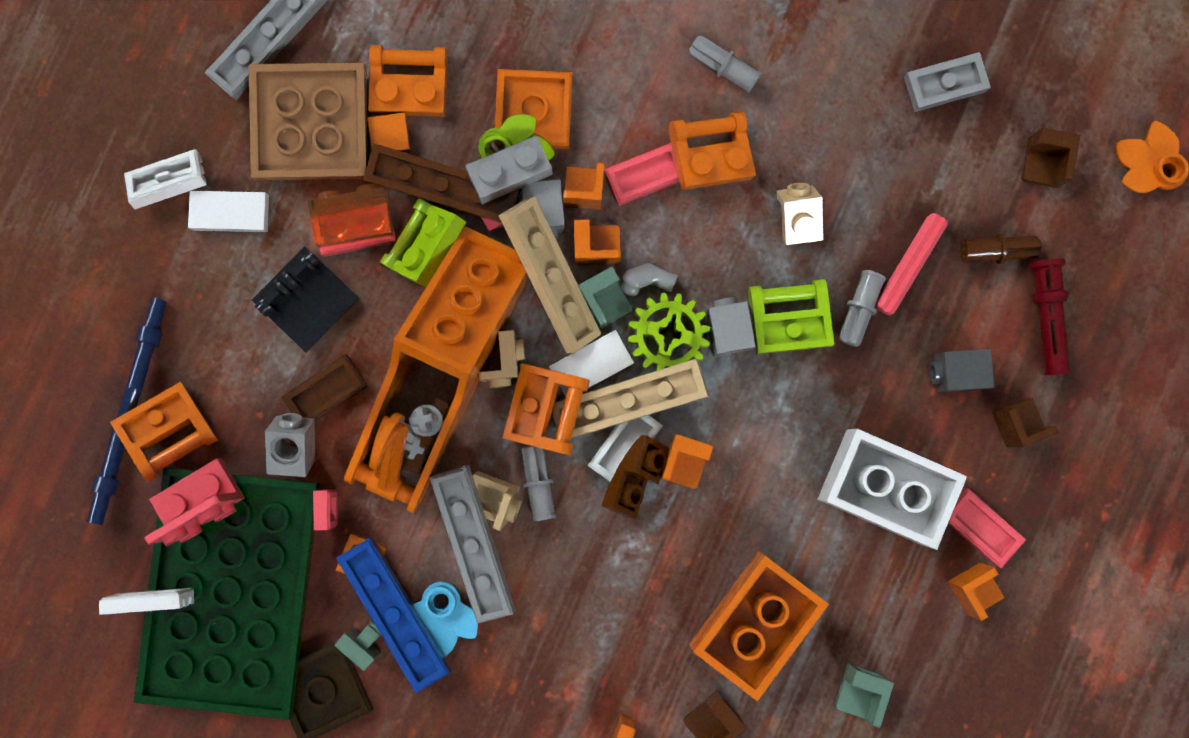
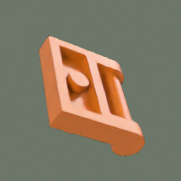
[368,45,448,117]
[669,111,756,191]
[502,363,590,456]
[110,382,218,482]

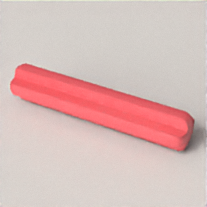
[875,213,948,316]

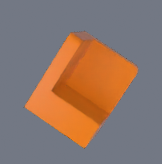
[563,162,605,210]
[574,220,621,264]
[661,434,713,489]
[947,563,1005,621]

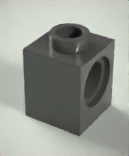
[929,349,994,393]

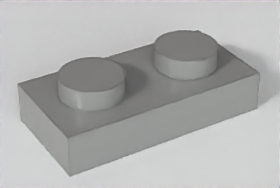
[904,52,991,112]
[465,136,553,204]

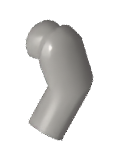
[621,263,678,296]

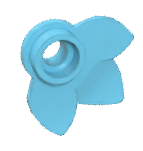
[413,581,478,658]

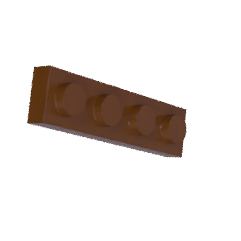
[363,143,521,223]

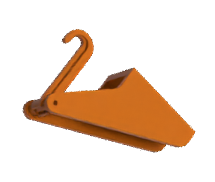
[344,226,528,514]

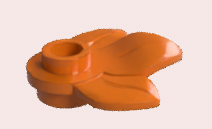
[1116,121,1189,193]

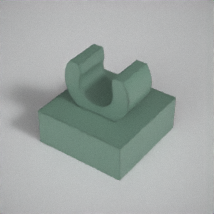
[334,621,381,671]

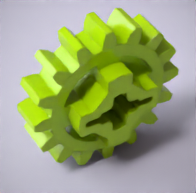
[627,293,711,371]

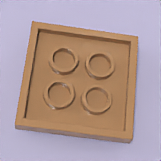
[249,63,368,181]

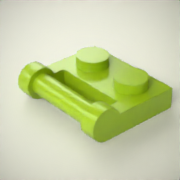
[379,198,466,288]
[748,279,834,355]

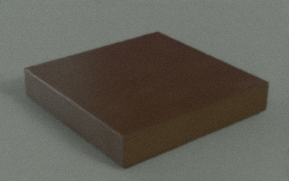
[289,640,374,738]

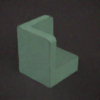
[578,267,632,329]
[835,663,894,728]

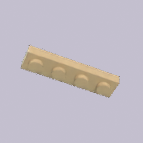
[498,196,601,354]
[552,359,709,439]

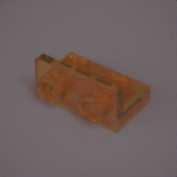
[308,184,394,248]

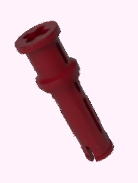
[1029,258,1071,376]

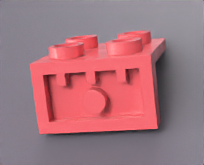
[144,458,245,546]

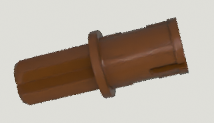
[960,234,1042,264]

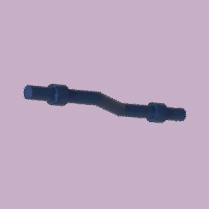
[86,298,167,525]

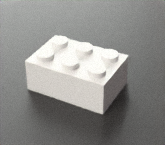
[817,429,967,550]

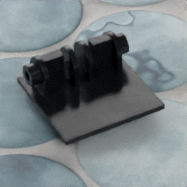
[252,246,359,353]

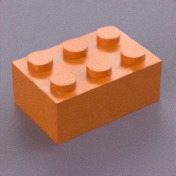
[689,551,829,702]

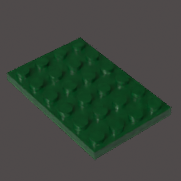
[133,467,320,720]

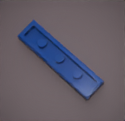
[336,537,451,693]

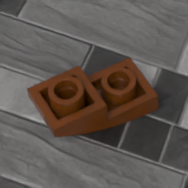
[601,435,669,519]

